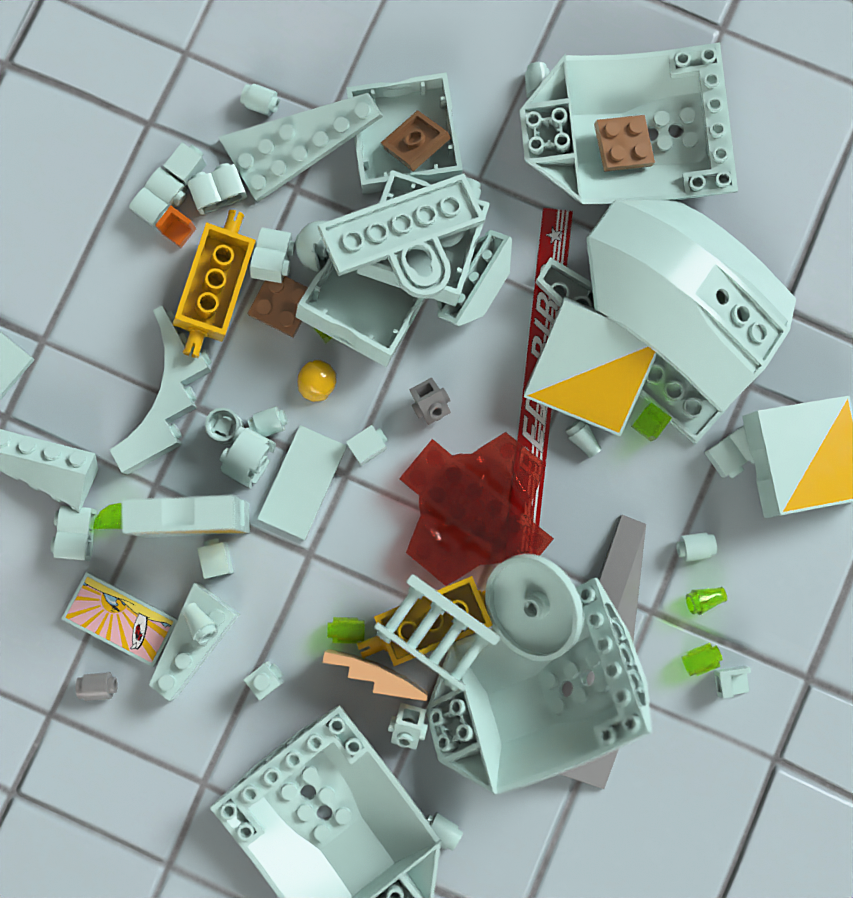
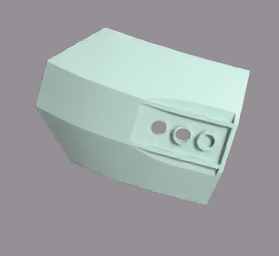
[520,42,738,205]
[586,200,796,412]
[426,578,651,794]
[210,705,441,898]

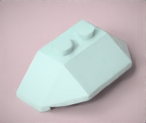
[437,230,512,326]

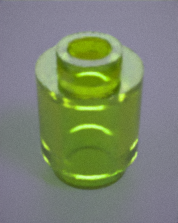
[327,617,365,644]
[681,643,723,676]

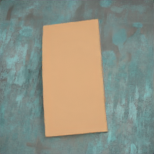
[323,649,427,701]

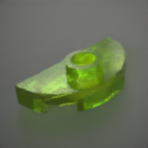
[93,503,122,530]

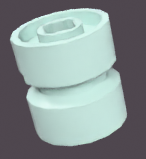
[205,407,244,445]

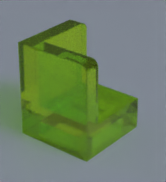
[631,403,672,442]

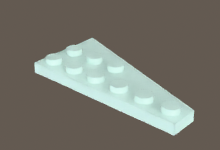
[219,93,383,202]

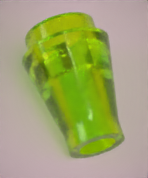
[686,587,727,615]

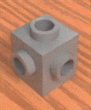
[409,377,451,425]

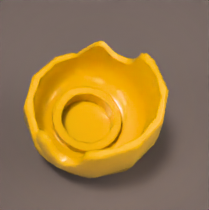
[297,360,336,402]

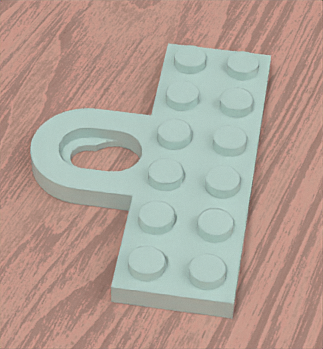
[318,173,486,299]

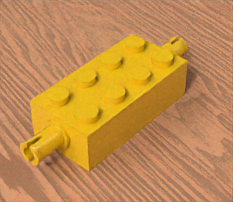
[173,210,256,358]
[357,576,493,666]

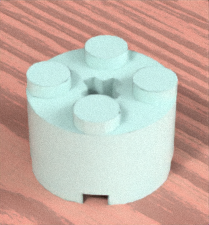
[219,426,276,488]

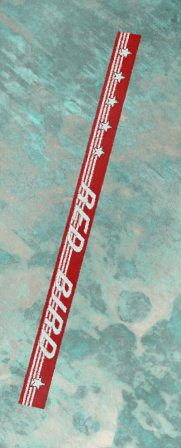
[504,208,573,561]

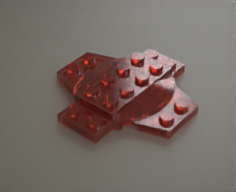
[399,432,554,586]

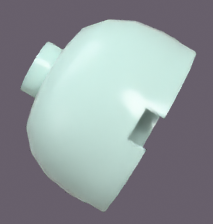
[295,220,329,272]

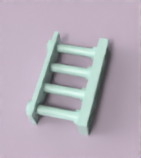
[375,574,501,691]

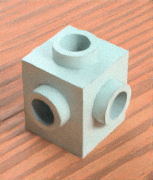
[388,703,428,750]

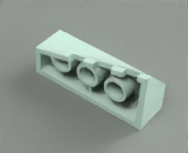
[0,429,98,512]

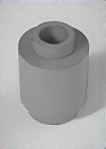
[76,672,118,701]

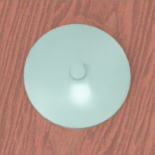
[485,554,583,661]

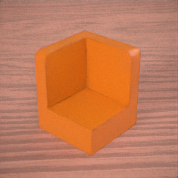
[155,205,196,248]

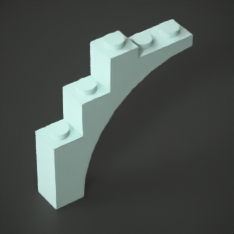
[110,306,212,475]

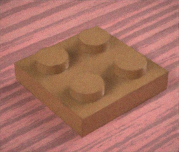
[381,110,451,171]
[594,115,655,172]
[247,276,308,338]

